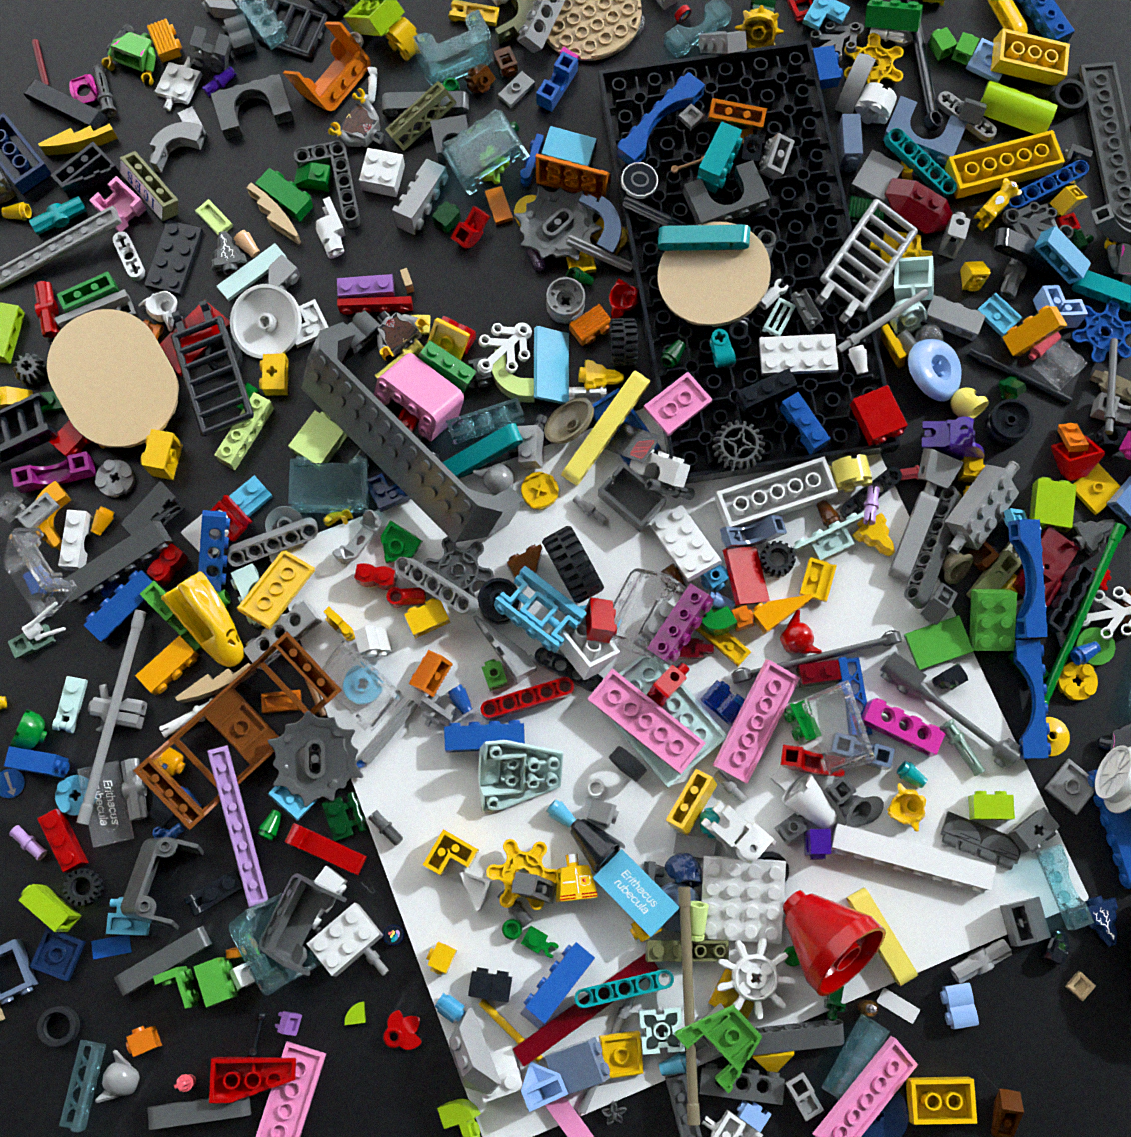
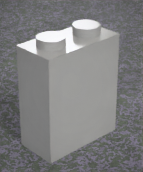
[849,150,904,202]

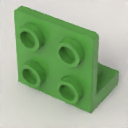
[153,966,200,1009]

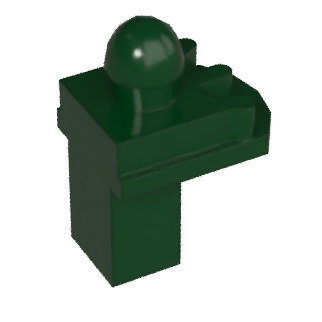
[1072,228,1094,252]
[998,376,1026,400]
[824,986,846,1021]

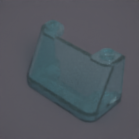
[288,456,370,513]
[229,893,321,996]

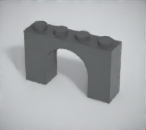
[211,74,294,139]
[683,160,770,225]

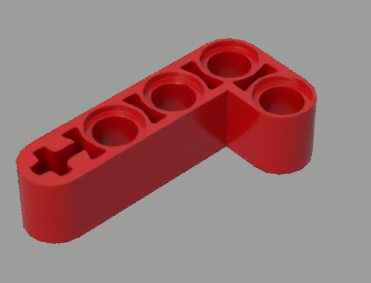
[285,823,367,875]

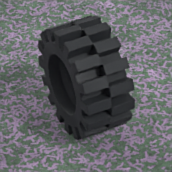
[760,541,796,578]
[62,869,104,906]

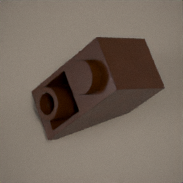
[507,544,543,579]

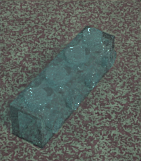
[821,1014,890,1099]

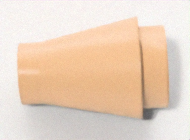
[234,230,260,258]

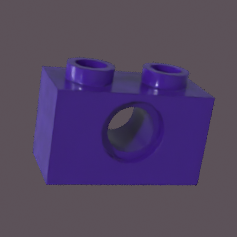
[804,829,832,860]

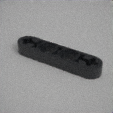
[840,467,902,519]
[535,647,603,692]

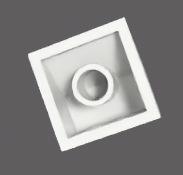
[481,1045,523,1103]

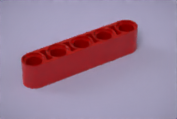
[480,677,574,720]

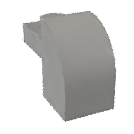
[785,1072,824,1121]

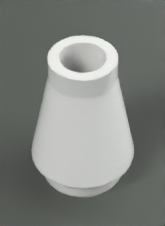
[848,345,868,375]

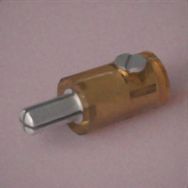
[858,999,878,1017]

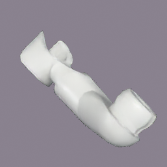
[364,67,378,104]

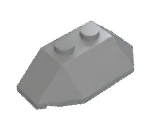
[449,1007,501,1095]

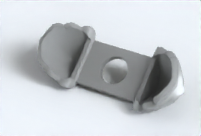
[332,510,381,564]

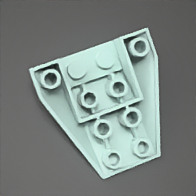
[478,740,563,812]

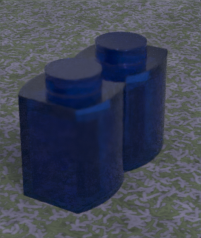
[700,680,745,725]

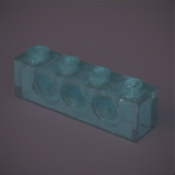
[234,0,288,50]
[446,397,524,445]

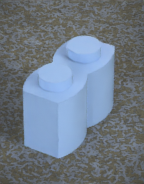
[940,983,979,1029]

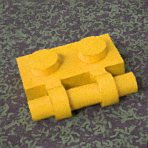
[323,606,355,642]

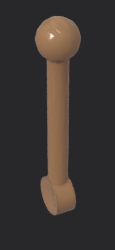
[671,156,704,174]

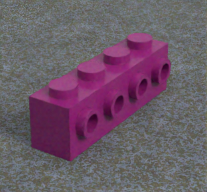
[647,583,714,665]

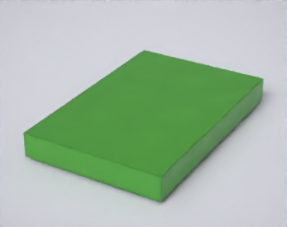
[904,615,974,670]

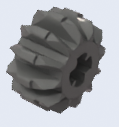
[12,353,47,385]

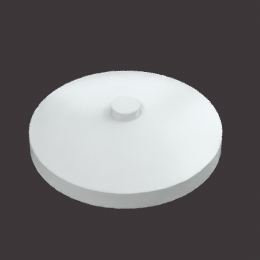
[230,284,302,359]

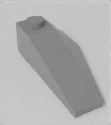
[473,615,538,683]

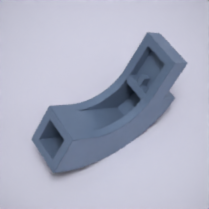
[579,194,622,254]
[720,515,787,548]

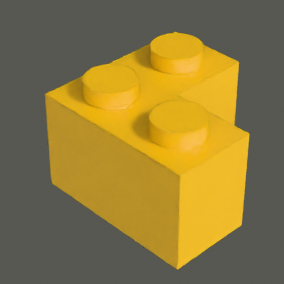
[422,829,479,876]

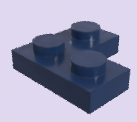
[365,473,411,513]

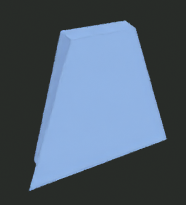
[521,1062,568,1112]

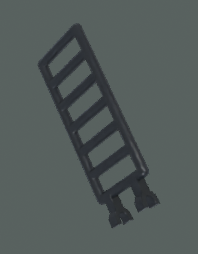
[171,300,254,437]

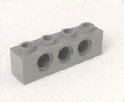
[517,0,565,53]
[243,601,322,670]

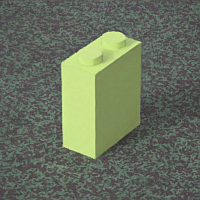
[288,410,348,471]

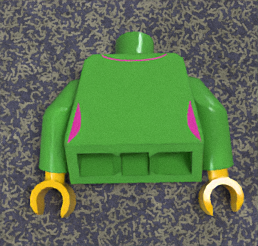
[101,32,156,86]

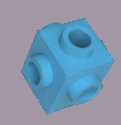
[700,565,729,592]

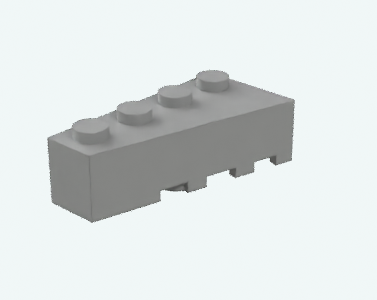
[392,159,448,235]

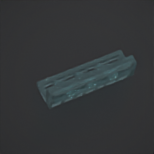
[59,1040,106,1132]

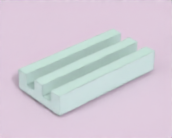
[762,297,796,337]

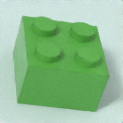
[194,957,240,1007]

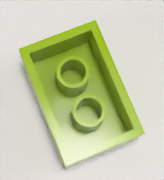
[344,0,405,36]

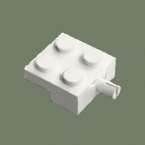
[702,1110,763,1137]

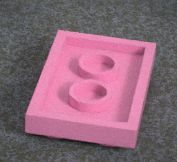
[644,372,712,436]

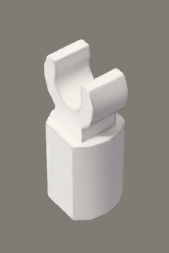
[758,279,788,310]

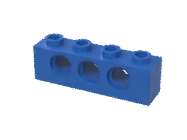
[198,510,230,591]

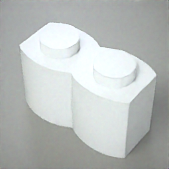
[354,626,391,658]

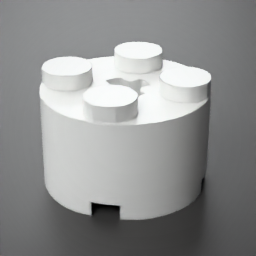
[855,83,897,124]

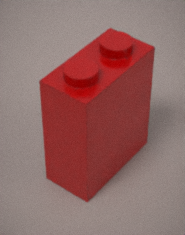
[850,385,908,445]

